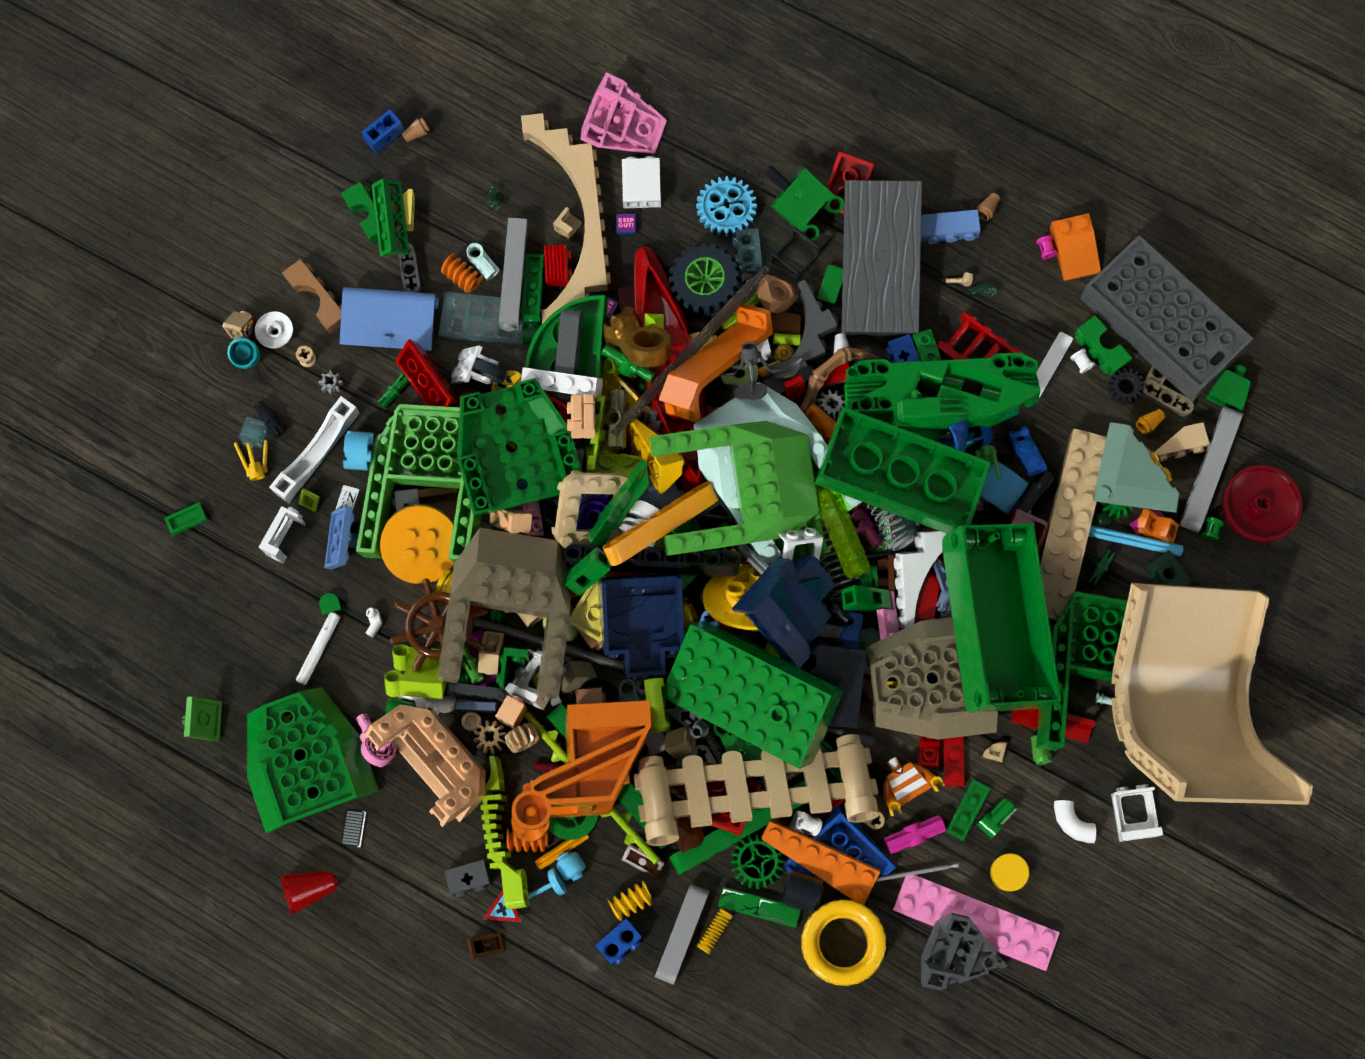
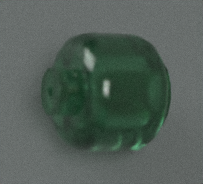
[1091,509,1111,528]

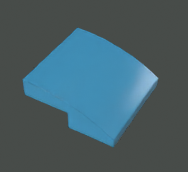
[980,462,1029,515]

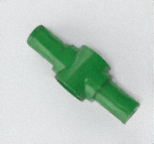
[601,344,657,383]

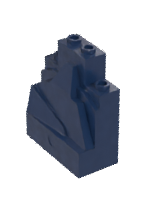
[732,555,835,668]
[598,573,684,680]

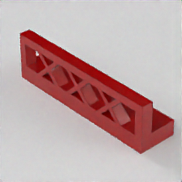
[1010,709,1096,743]

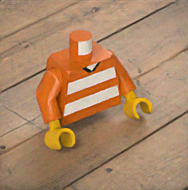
[883,757,945,816]

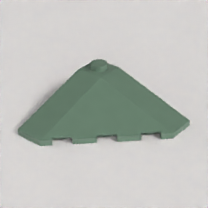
[1094,422,1180,512]

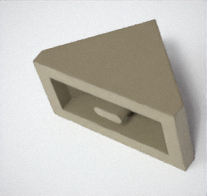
[560,661,597,695]

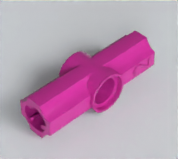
[883,815,946,854]

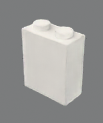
[622,156,661,208]

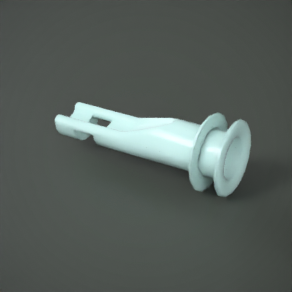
[1095,692,1112,705]

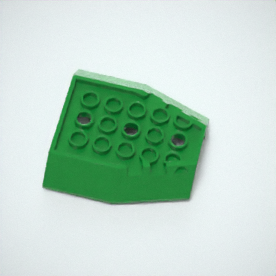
[457,378,582,515]
[247,687,380,834]

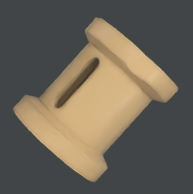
[296,346,316,367]

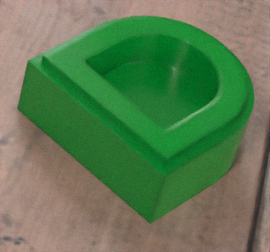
[319,593,342,616]

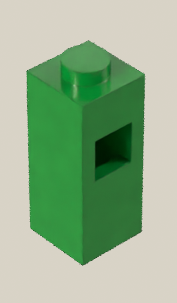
[564,547,611,596]
[841,585,892,614]

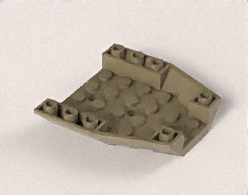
[866,617,998,740]

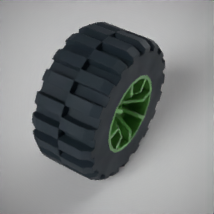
[669,243,743,320]

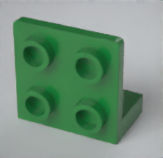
[496,647,531,691]

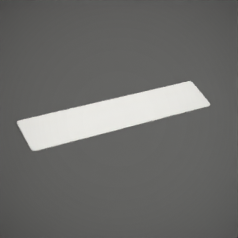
[1037,332,1073,398]

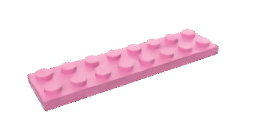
[893,875,1060,971]

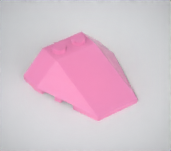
[581,72,667,154]

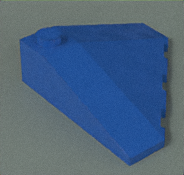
[782,805,896,878]

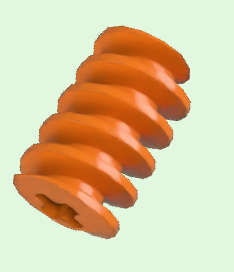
[441,253,483,294]
[507,828,549,852]

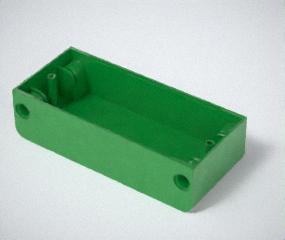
[942,523,1061,713]

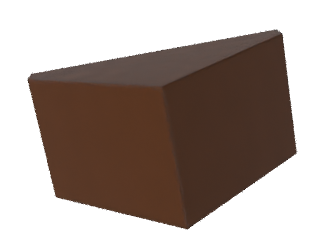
[467,932,505,960]

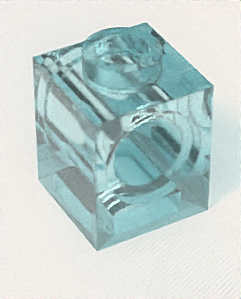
[238,417,269,449]

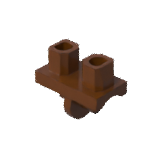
[876,555,897,591]

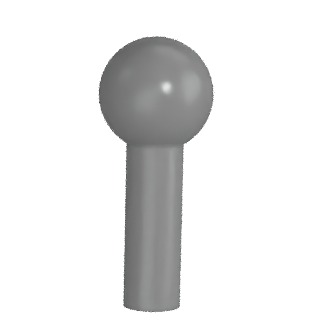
[504,666,529,698]

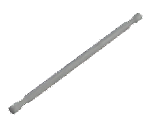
[876,863,959,882]

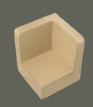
[553,207,582,240]
[664,726,696,759]

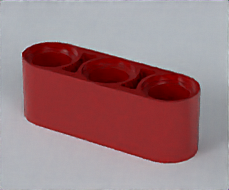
[914,572,940,624]

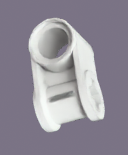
[789,810,822,836]

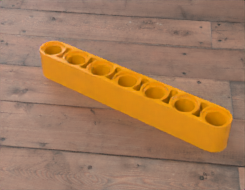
[603,482,719,566]

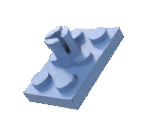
[324,506,359,570]

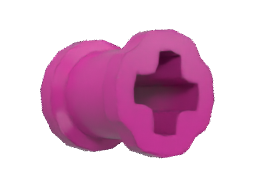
[1036,235,1058,260]

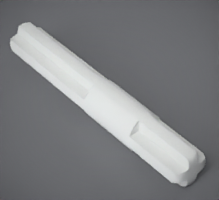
[296,612,340,685]

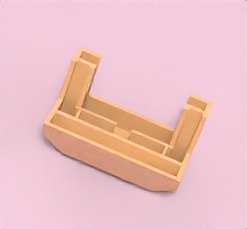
[364,704,486,827]

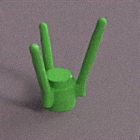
[975,445,1001,479]

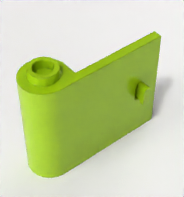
[644,678,671,733]

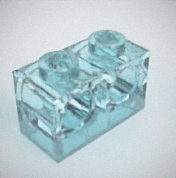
[732,228,762,272]

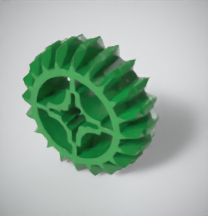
[730,834,785,889]

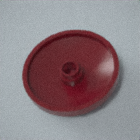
[1222,465,1302,543]

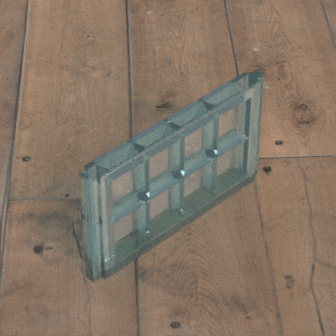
[439,292,525,345]

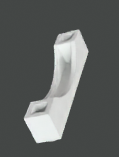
[269,396,360,503]

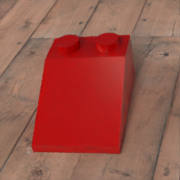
[823,151,877,214]

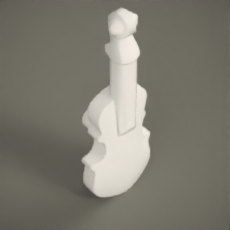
[393,696,456,715]

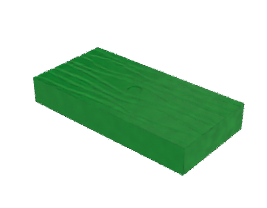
[814,407,991,534]

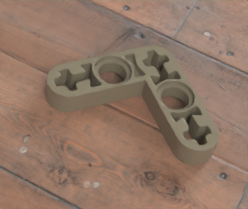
[1142,366,1194,417]

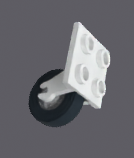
[451,346,507,385]

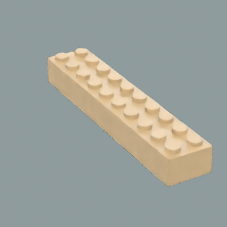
[1039,428,1107,623]

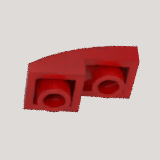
[918,736,940,769]

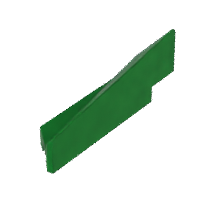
[587,459,649,546]

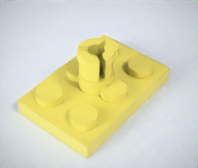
[569,575,606,642]

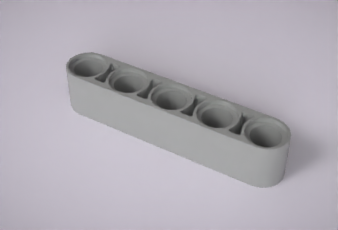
[655,884,709,985]

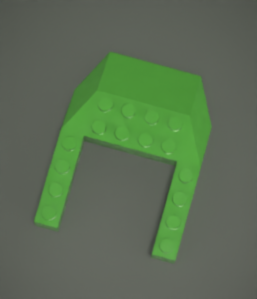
[356,404,482,563]
[649,421,819,556]

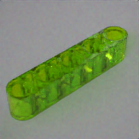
[816,487,870,579]

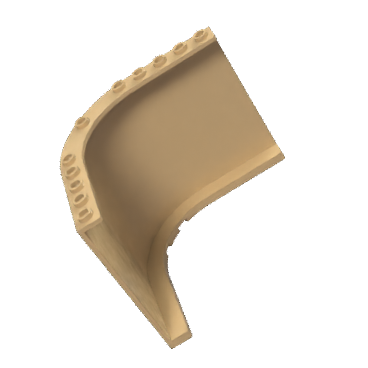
[1111,583,1313,805]

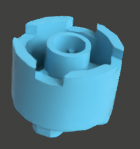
[343,431,374,471]

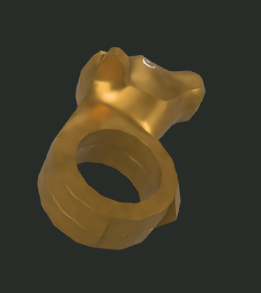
[603,306,672,367]

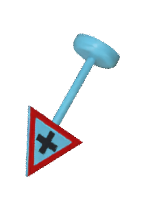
[484,868,567,922]

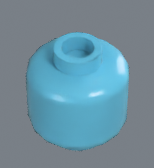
[556,850,586,882]

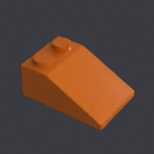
[1050,213,1101,281]

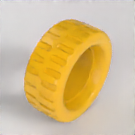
[801,900,886,986]

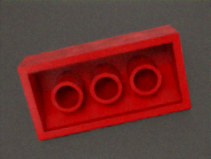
[395,339,460,407]

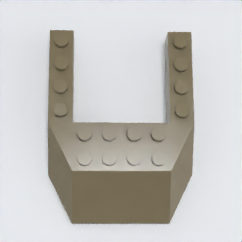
[437,528,571,698]

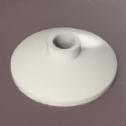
[255,312,293,348]

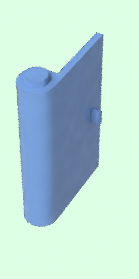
[340,287,439,351]

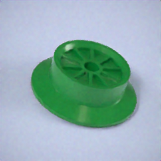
[549,815,598,840]

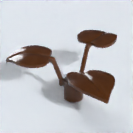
[664,765,704,853]

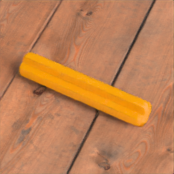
[535,834,589,870]

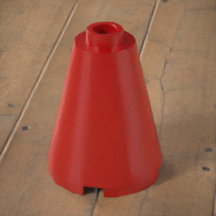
[280,871,339,915]

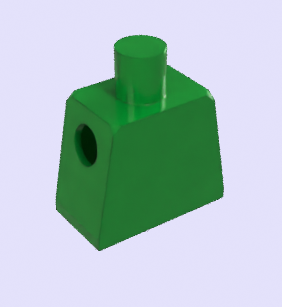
[1205,365,1251,412]

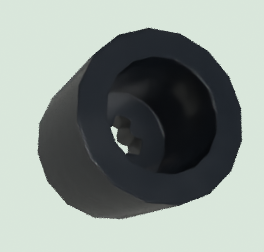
[781,869,824,914]

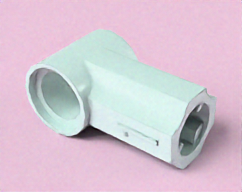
[466,243,500,281]

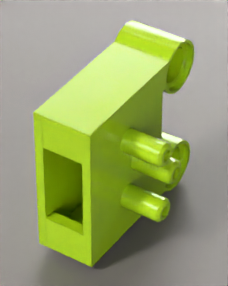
[384,644,447,700]

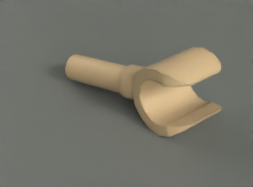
[946,272,973,286]

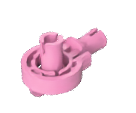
[356,713,396,767]

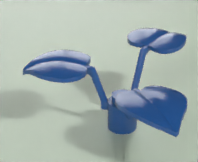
[939,420,993,451]

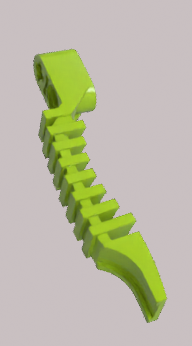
[481,756,529,910]

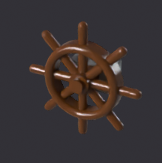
[390,578,489,672]

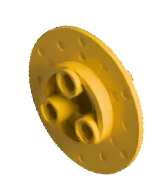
[703,564,771,633]

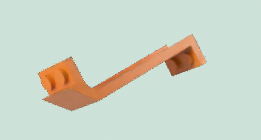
[659,302,773,422]

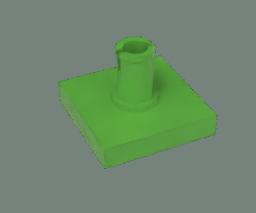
[182,696,222,741]

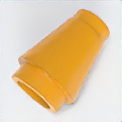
[1136,409,1165,434]

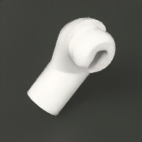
[365,608,382,638]

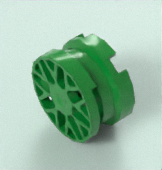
[860,565,878,588]

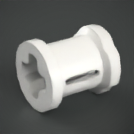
[1071,348,1095,374]

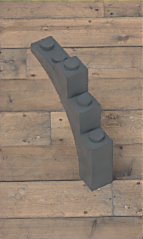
[764,280,839,396]

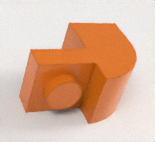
[1137,509,1179,543]

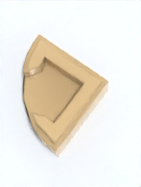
[982,742,1007,762]

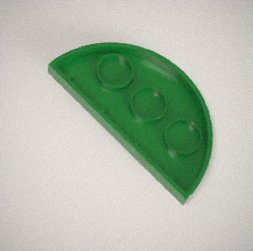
[525,295,608,448]

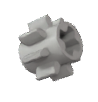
[318,370,343,396]

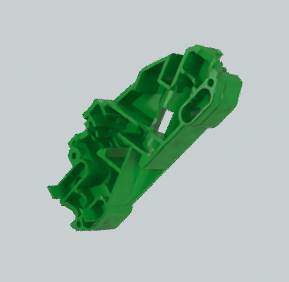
[843,353,1041,442]

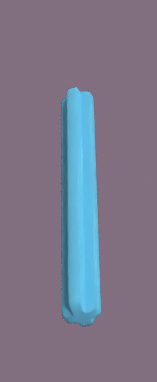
[1088,525,1183,556]

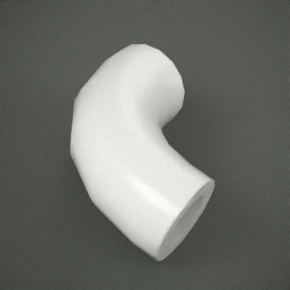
[1054,800,1096,843]

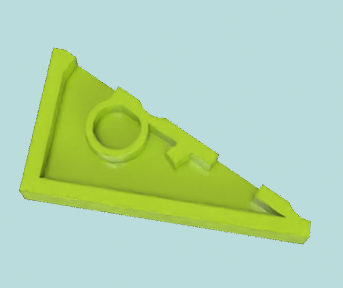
[587,395,608,473]

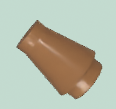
[401,118,430,143]
[976,193,1000,221]

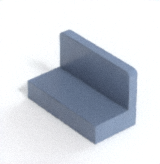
[456,698,498,713]

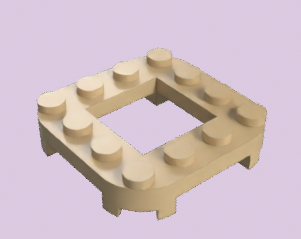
[552,470,631,548]

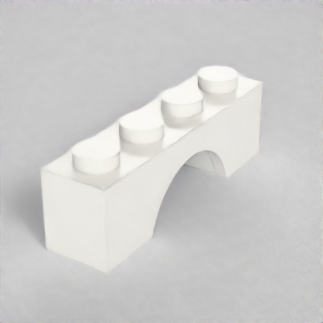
[521,367,603,398]

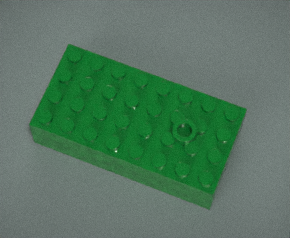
[662,621,844,769]

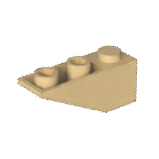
[1154,422,1209,462]

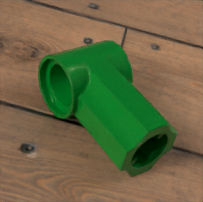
[976,798,1017,839]

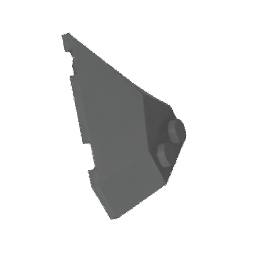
[921,913,1007,990]

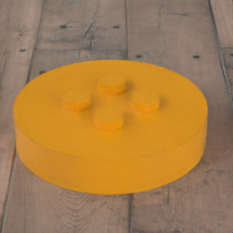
[380,504,454,584]

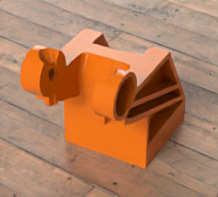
[511,701,651,842]

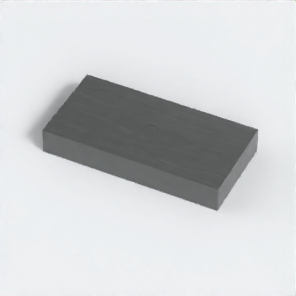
[842,180,922,336]

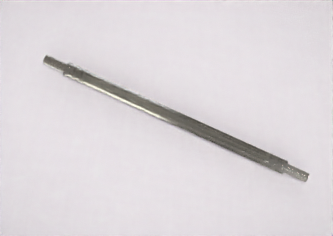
[611,266,770,437]

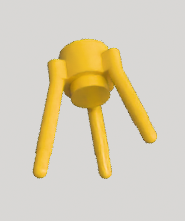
[234,440,268,481]

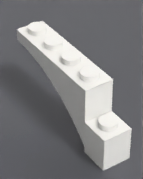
[894,530,946,631]

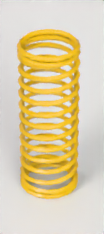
[697,908,733,954]

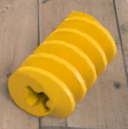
[607,881,652,921]

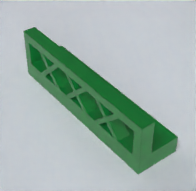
[372,179,410,257]

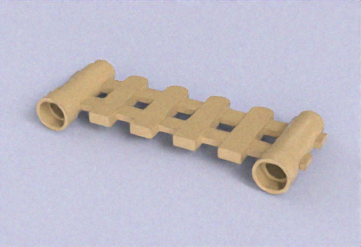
[634,734,879,846]

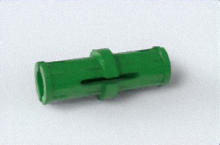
[377,373,410,409]

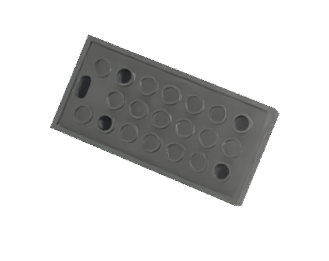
[1081,235,1253,402]

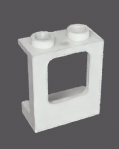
[259,506,306,564]
[779,528,823,561]
[505,649,566,710]
[1111,784,1163,842]

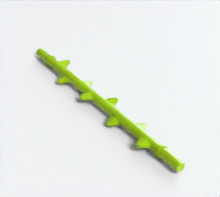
[523,712,660,864]

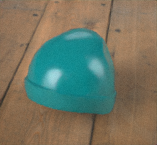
[227,337,260,369]

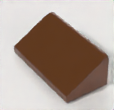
[622,843,668,879]

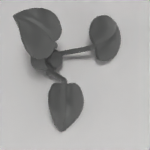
[720,342,802,401]

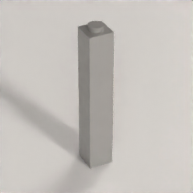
[499,218,528,331]

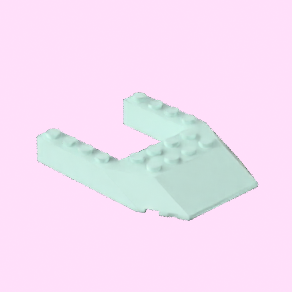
[694,382,861,565]

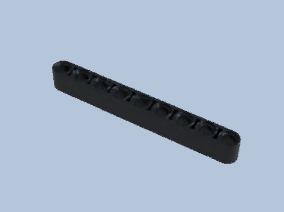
[564,544,741,576]

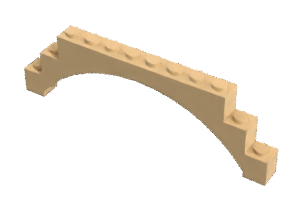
[521,113,611,324]

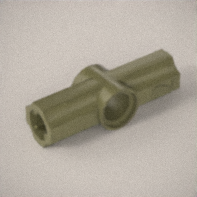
[605,389,629,450]

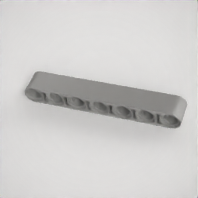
[1179,406,1243,533]

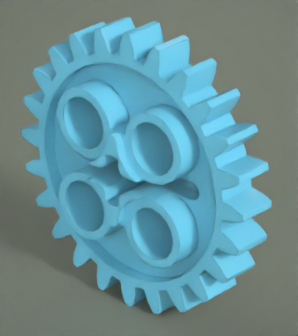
[696,176,757,237]

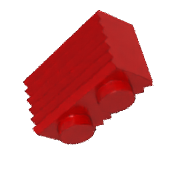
[544,244,573,287]

